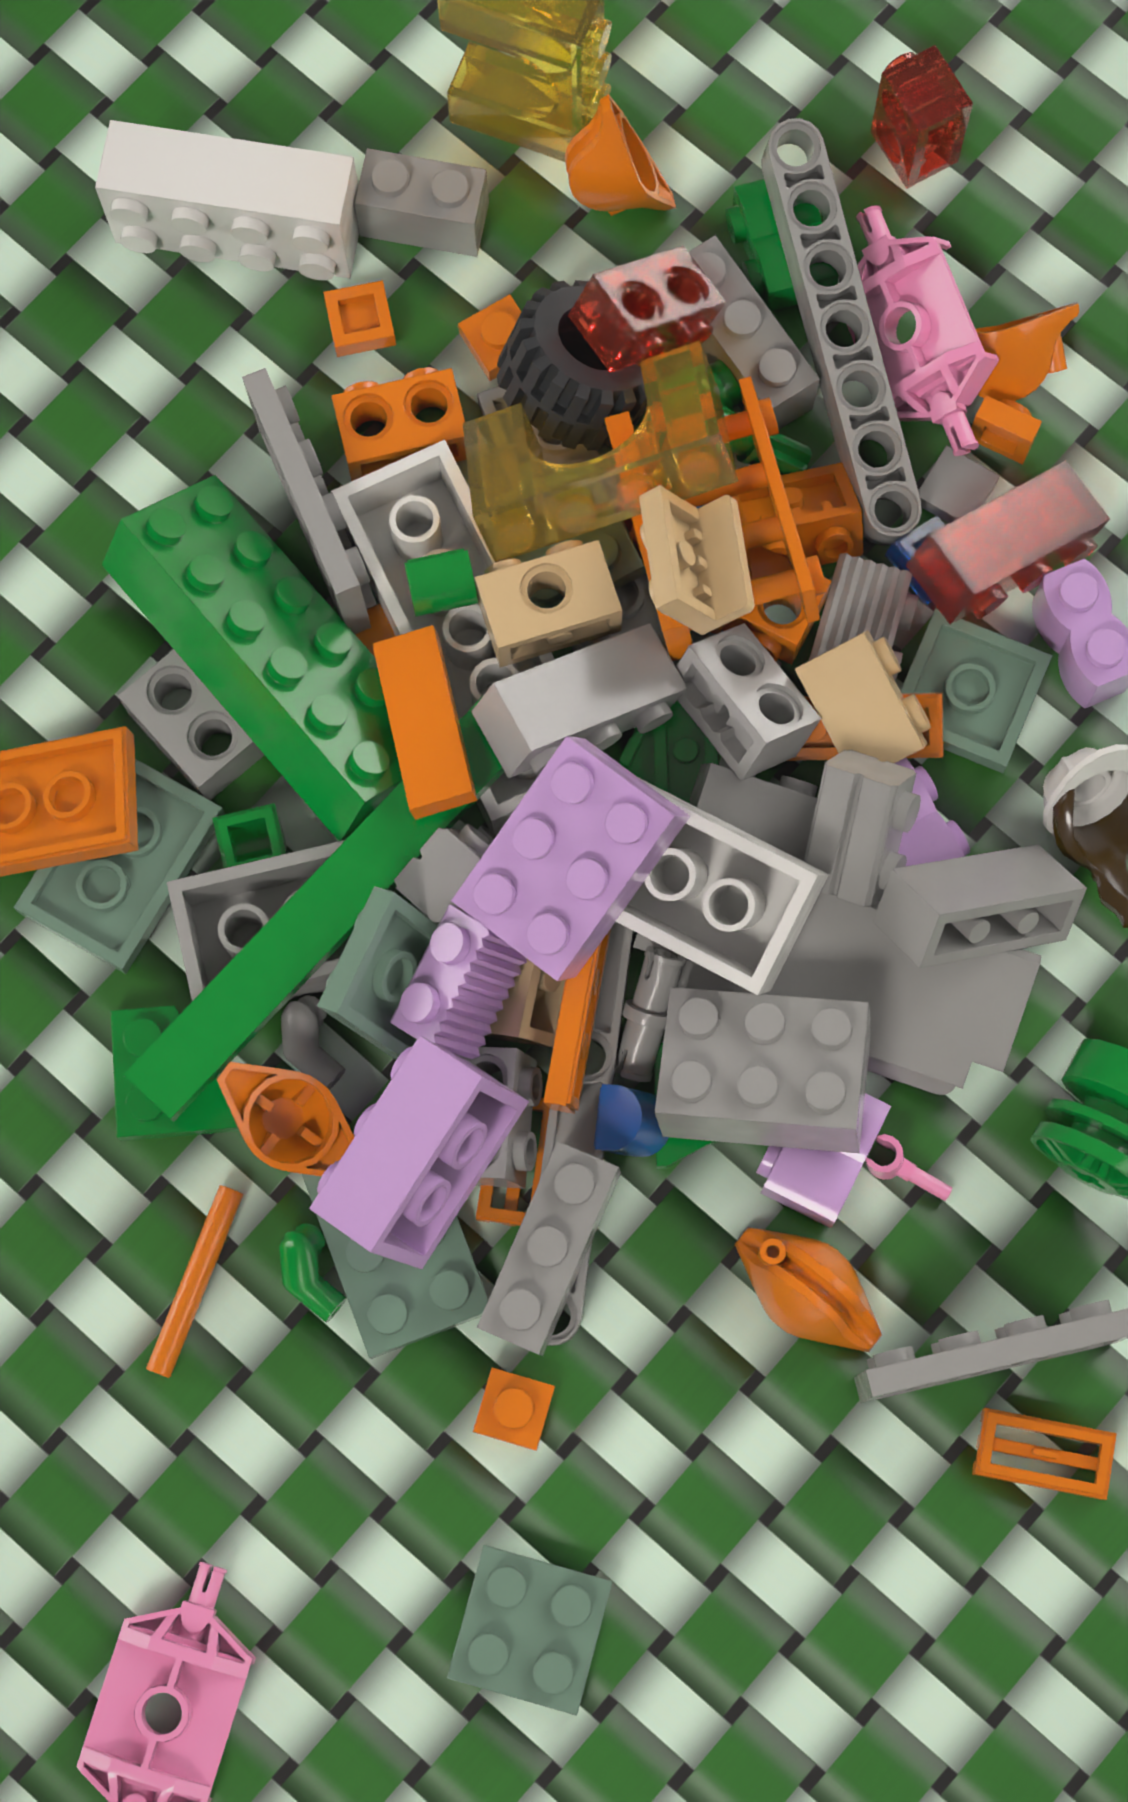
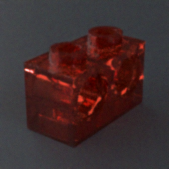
[870,45,973,189]
[568,245,726,373]

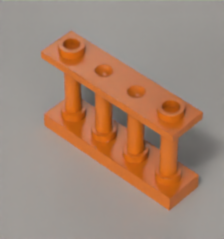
[604,376,827,661]

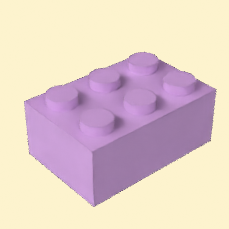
[451,736,690,981]
[309,1036,529,1269]

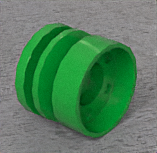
[1030,1038,1128,1199]

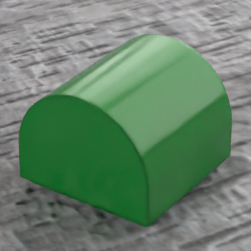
[404,548,478,617]
[212,803,288,868]

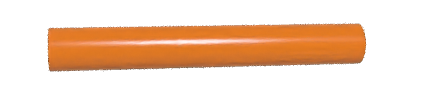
[146,1185,244,1378]

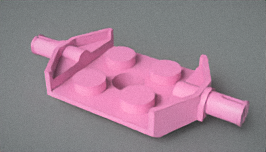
[847,206,999,456]
[76,1562,256,1802]

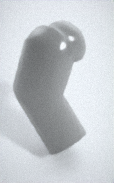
[281,995,346,1090]

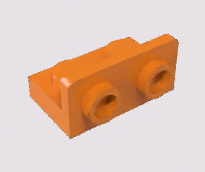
[732,462,863,565]

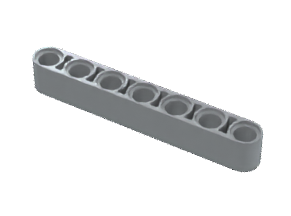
[761,118,922,546]

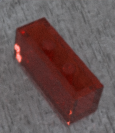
[906,460,1110,625]

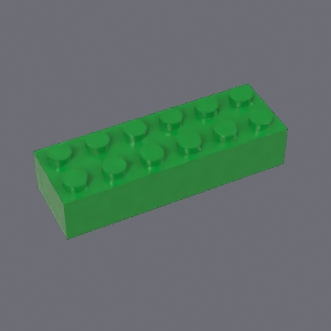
[102,475,403,841]

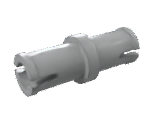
[614,946,686,1082]

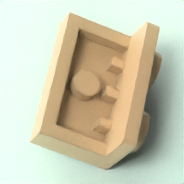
[639,485,755,635]

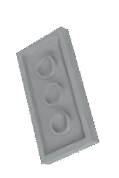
[242,368,376,634]
[854,1300,1128,1404]

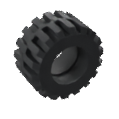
[497,280,667,451]

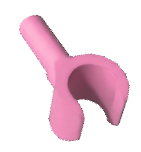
[865,1134,953,1201]

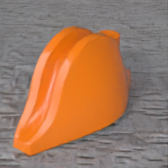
[565,94,676,216]
[975,302,1079,401]
[217,1062,354,1176]
[735,1227,882,1352]

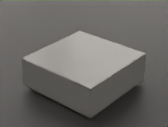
[918,445,1000,533]

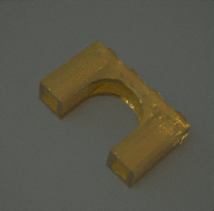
[437,0,612,162]
[462,341,739,563]

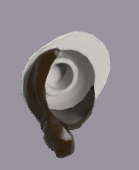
[1043,744,1128,928]

